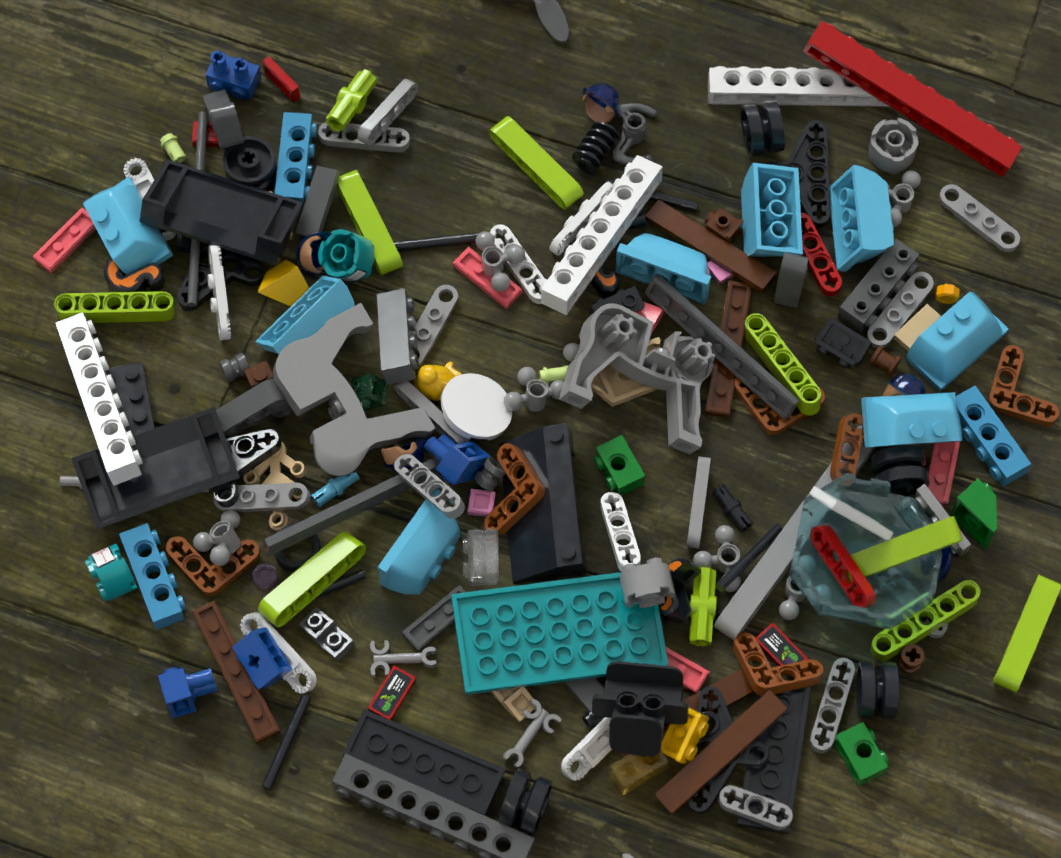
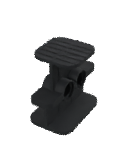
[592,661,688,757]

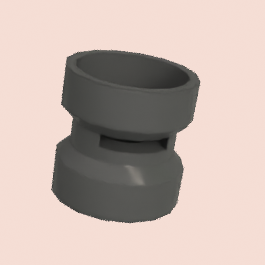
[219,353,249,384]
[473,457,506,492]

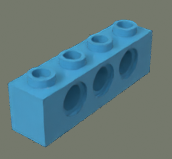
[275,112,317,209]
[955,386,1031,487]
[119,523,186,630]

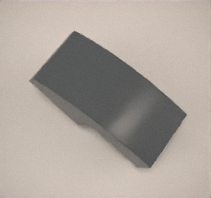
[299,607,355,662]

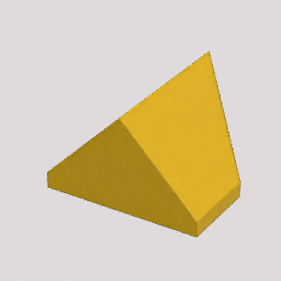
[258,260,309,307]

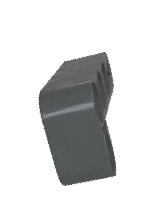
[202,89,244,149]
[774,252,809,309]
[216,379,293,439]

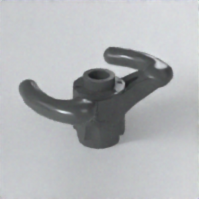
[612,103,657,165]

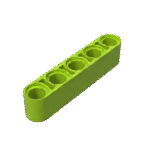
[488,116,584,210]
[336,170,403,276]
[54,291,176,323]
[745,313,821,415]
[847,516,963,582]
[258,531,366,627]
[993,575,1061,693]
[871,580,980,661]

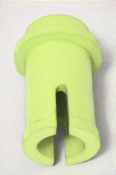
[160,133,187,163]
[539,365,568,386]

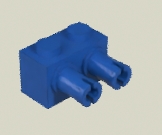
[205,50,261,101]
[424,434,491,485]
[158,667,217,719]

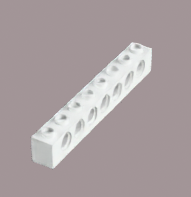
[708,66,888,106]
[539,155,662,315]
[56,312,143,486]

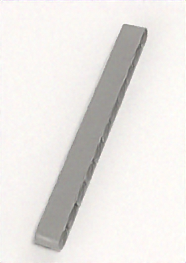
[714,425,876,640]

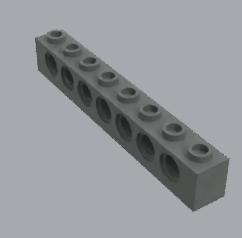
[332,754,535,858]

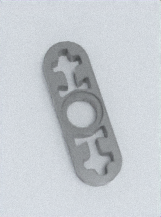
[719,785,793,830]

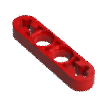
[801,212,842,297]
[810,524,876,609]

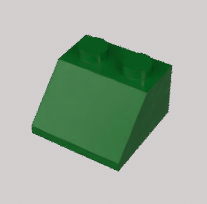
[950,479,997,549]

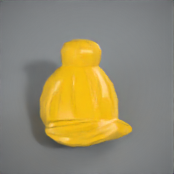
[414,362,461,402]

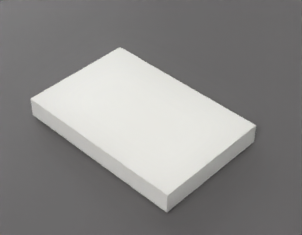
[810,486,893,540]

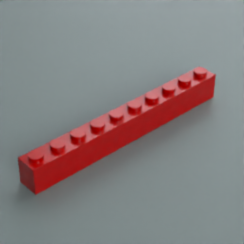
[802,21,1022,177]

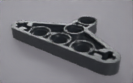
[764,120,830,229]
[177,242,264,311]
[213,429,282,508]
[689,686,770,813]

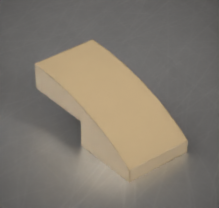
[491,687,535,722]

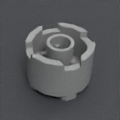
[868,118,918,175]
[619,558,675,608]

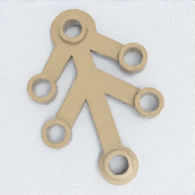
[243,440,307,532]

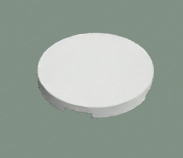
[440,373,512,440]

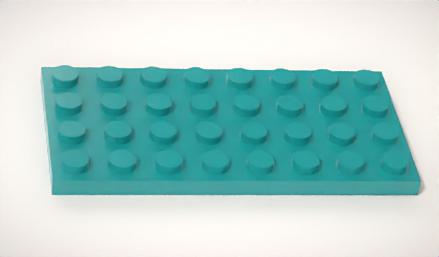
[451,572,668,695]

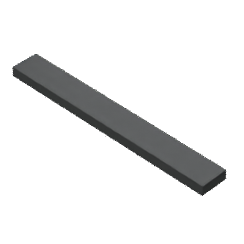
[644,274,800,420]
[263,457,441,557]

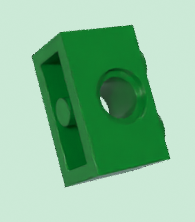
[593,435,645,496]
[834,722,889,787]

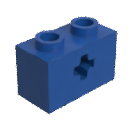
[232,627,293,690]

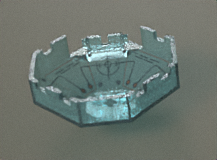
[790,473,942,629]

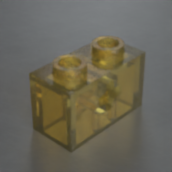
[610,750,669,795]

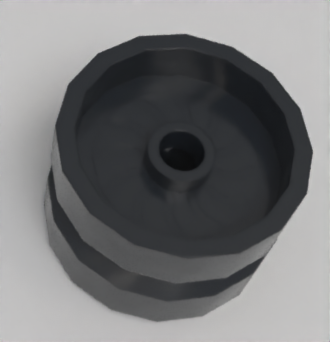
[740,100,785,157]
[222,136,277,191]
[870,445,930,498]
[856,661,899,719]
[499,768,553,835]

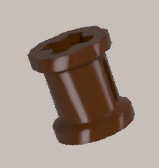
[869,345,902,376]
[898,644,924,674]

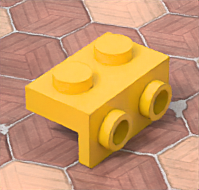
[660,707,709,764]

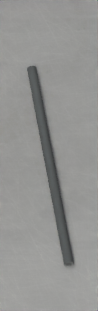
[187,112,208,307]

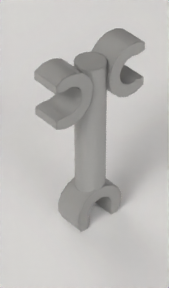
[370,640,436,678]
[502,699,561,768]

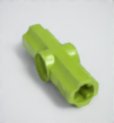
[326,69,377,132]
[689,567,716,647]

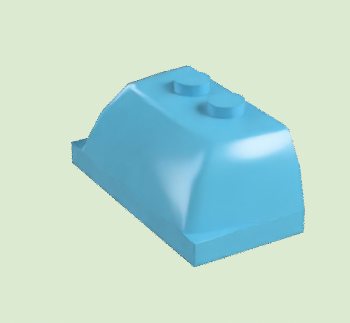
[741,163,803,257]
[829,165,894,272]
[83,177,173,275]
[615,233,711,305]
[255,275,355,355]
[905,292,1009,392]
[861,392,963,448]
[378,489,461,594]

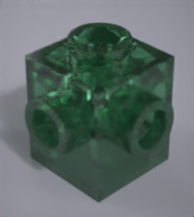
[350,373,389,411]

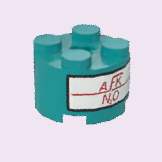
[318,229,374,282]
[85,544,137,602]

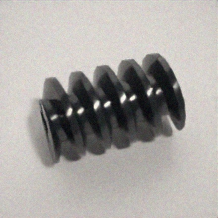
[572,121,620,175]

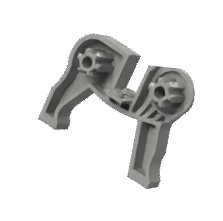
[273,303,436,476]
[559,303,715,455]

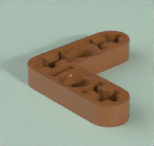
[988,345,1059,427]
[734,377,825,435]
[830,413,893,485]
[484,443,545,536]
[166,536,260,597]
[733,632,824,696]

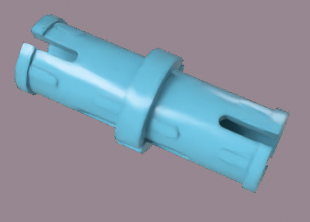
[311,472,360,508]

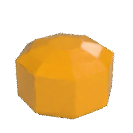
[935,284,960,304]

